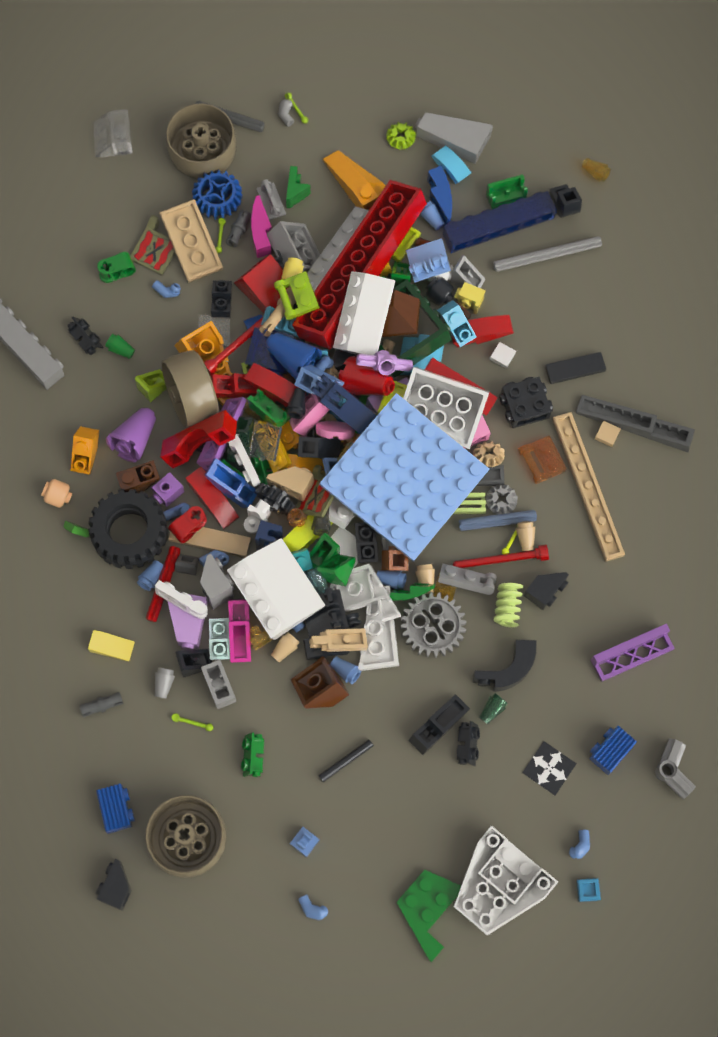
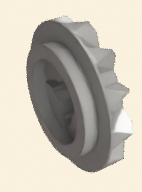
[486,484,518,514]

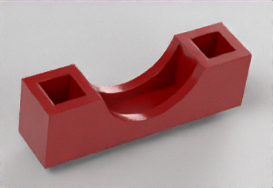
[160,410,237,469]

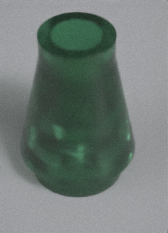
[479,693,508,724]

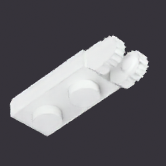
[228,434,260,487]
[155,580,207,620]

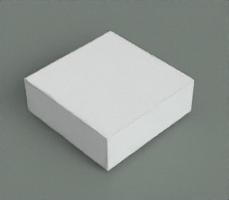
[490,342,516,369]

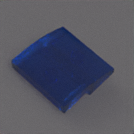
[245,328,295,373]

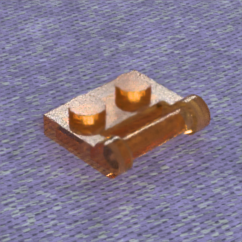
[518,435,567,484]

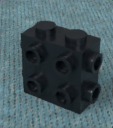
[499,377,553,429]

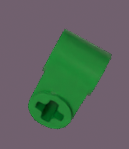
[97,252,136,283]

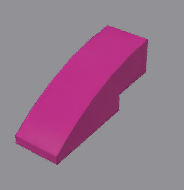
[251,195,272,258]
[228,599,251,663]

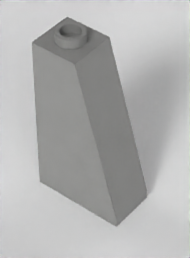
[415,112,493,164]

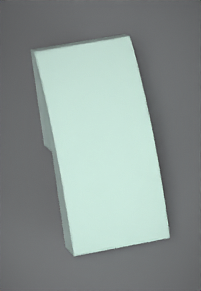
[209,618,230,660]

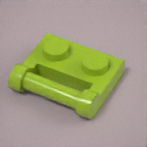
[274,271,320,320]

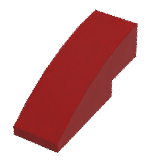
[451,315,514,348]
[243,363,307,407]
[210,373,257,398]
[186,467,239,530]

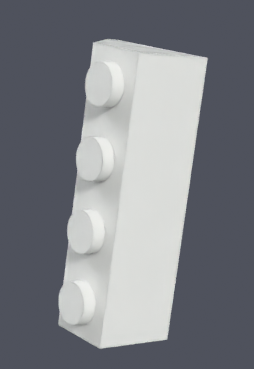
[333,271,395,355]

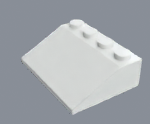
[403,367,489,449]
[227,538,326,640]

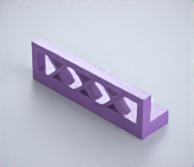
[196,397,247,472]
[591,624,675,682]

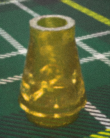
[582,158,611,182]

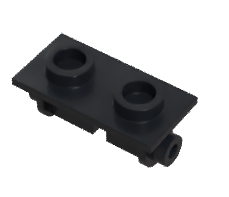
[67,317,104,355]
[456,721,480,766]

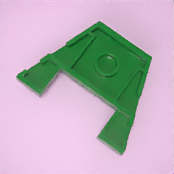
[396,870,461,962]

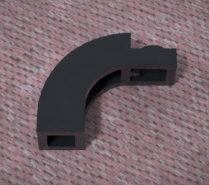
[473,640,536,692]

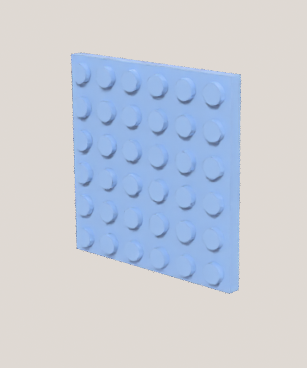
[319,393,489,561]

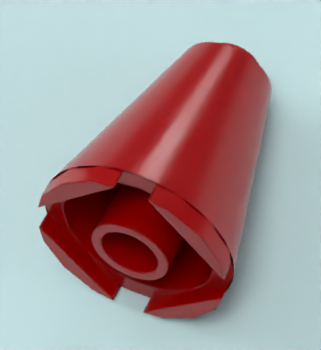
[338,356,395,396]

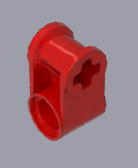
[168,506,207,544]

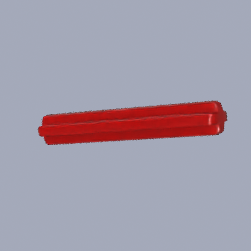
[146,546,181,622]

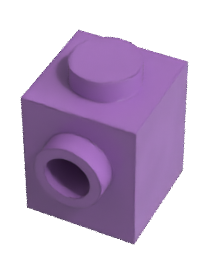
[152,472,184,507]

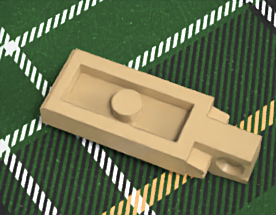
[309,628,368,652]

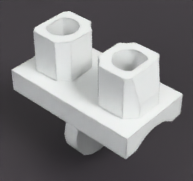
[244,499,271,534]

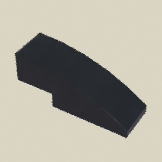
[408,694,470,755]

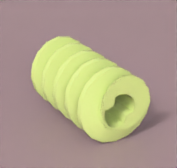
[494,583,523,627]

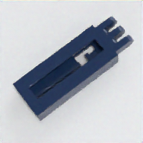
[310,374,377,435]

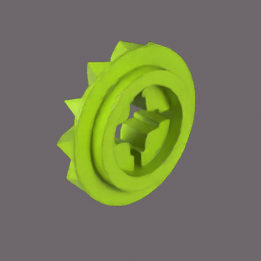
[386,121,416,149]

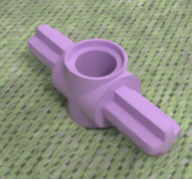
[356,350,413,375]

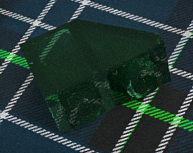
[227,417,257,462]

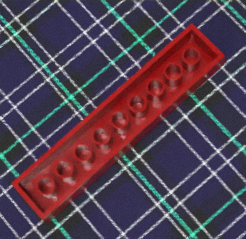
[292,180,427,349]

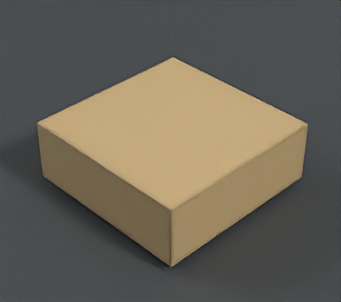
[595,421,621,447]

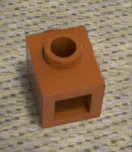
[382,546,408,571]

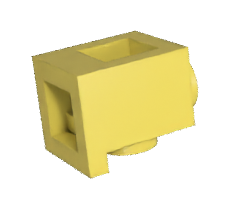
[454,282,485,314]

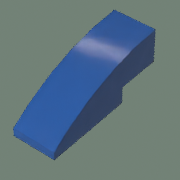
[427,165,452,228]
[205,458,256,508]

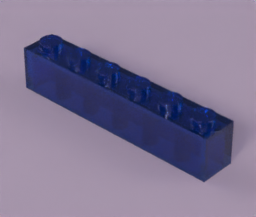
[443,191,557,254]

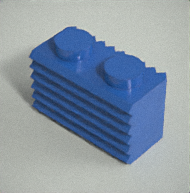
[589,726,637,775]
[96,784,135,834]

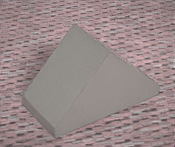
[451,255,485,288]

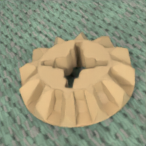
[473,441,505,467]

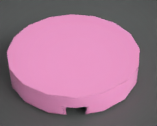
[315,421,355,440]

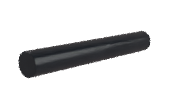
[318,739,374,782]

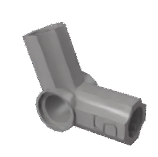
[655,738,696,800]

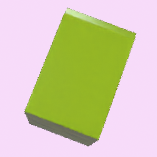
[135,369,167,402]

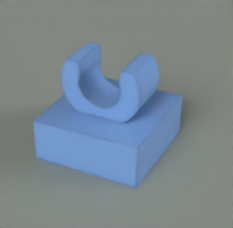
[290,827,320,857]

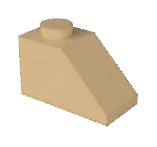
[266,466,315,502]

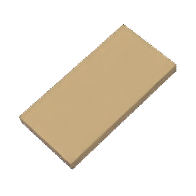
[159,199,223,283]

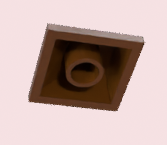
[382,290,420,337]
[290,656,349,708]

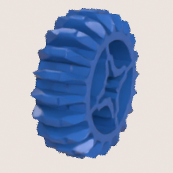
[192,170,243,220]

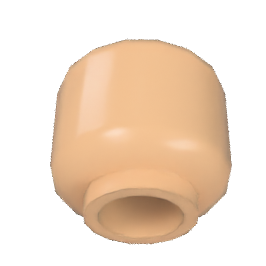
[41,479,72,508]

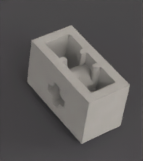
[201,660,237,710]

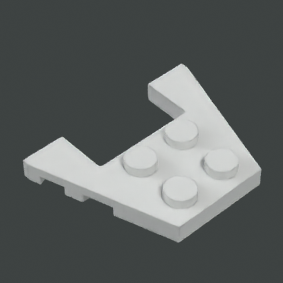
[330,564,401,622]

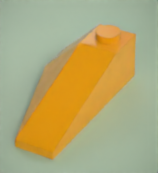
[323,150,386,210]
[174,321,233,406]

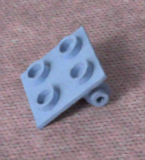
[406,238,451,283]

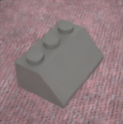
[267,221,320,272]

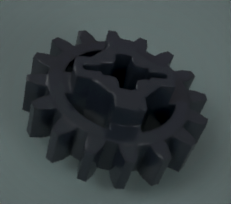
[255,483,296,516]

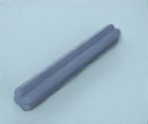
[458,510,537,531]

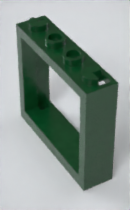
[378,279,452,378]

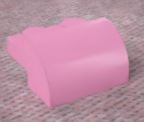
[289,393,330,436]

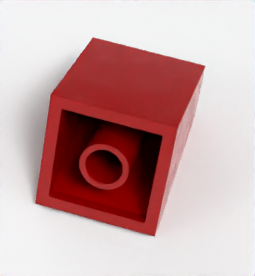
[234,254,288,314]

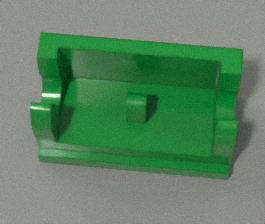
[486,174,528,210]
[247,389,291,431]

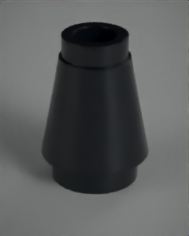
[286,388,306,419]

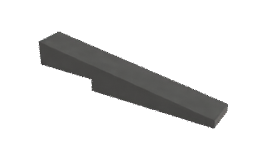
[576,395,695,452]

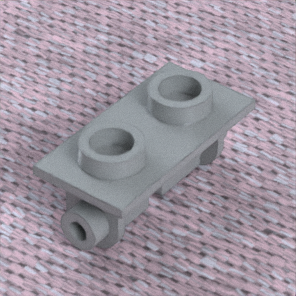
[256,179,286,220]

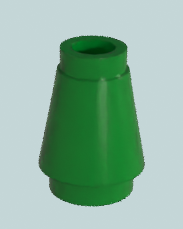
[105,333,135,359]

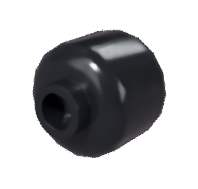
[426,277,454,305]

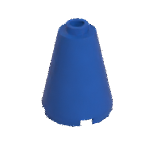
[266,333,322,380]

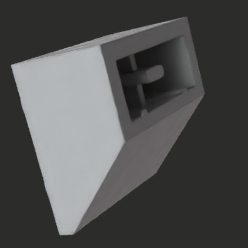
[200,553,235,610]

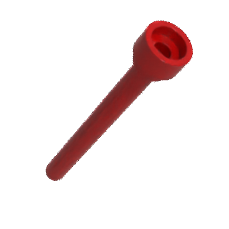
[204,316,264,376]
[452,545,549,568]

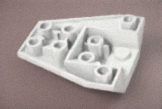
[454,826,558,935]

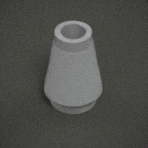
[155,667,175,699]

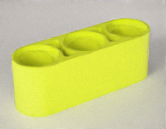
[283,511,333,552]

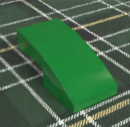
[390,583,435,601]

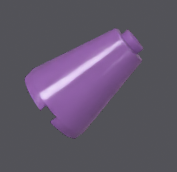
[106,408,156,463]

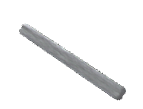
[493,236,602,272]

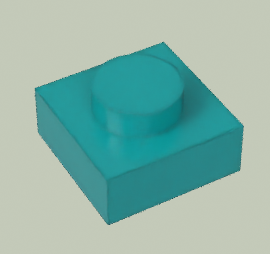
[291,548,313,571]

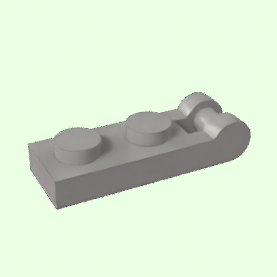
[438,563,497,595]

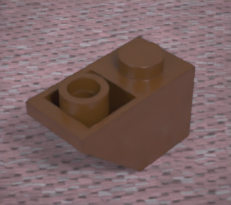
[116,460,160,493]

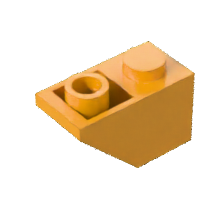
[70,426,99,475]

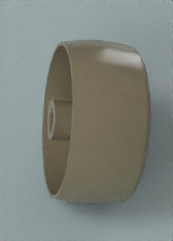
[166,104,237,178]
[161,350,219,428]
[145,795,226,878]

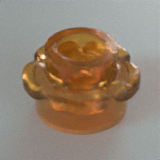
[287,508,307,527]

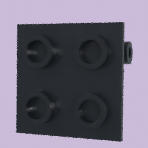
[305,588,349,638]

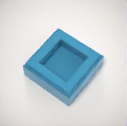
[576,878,601,902]

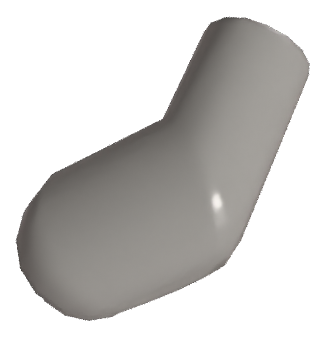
[278,99,294,127]

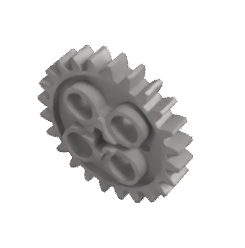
[400,592,467,658]

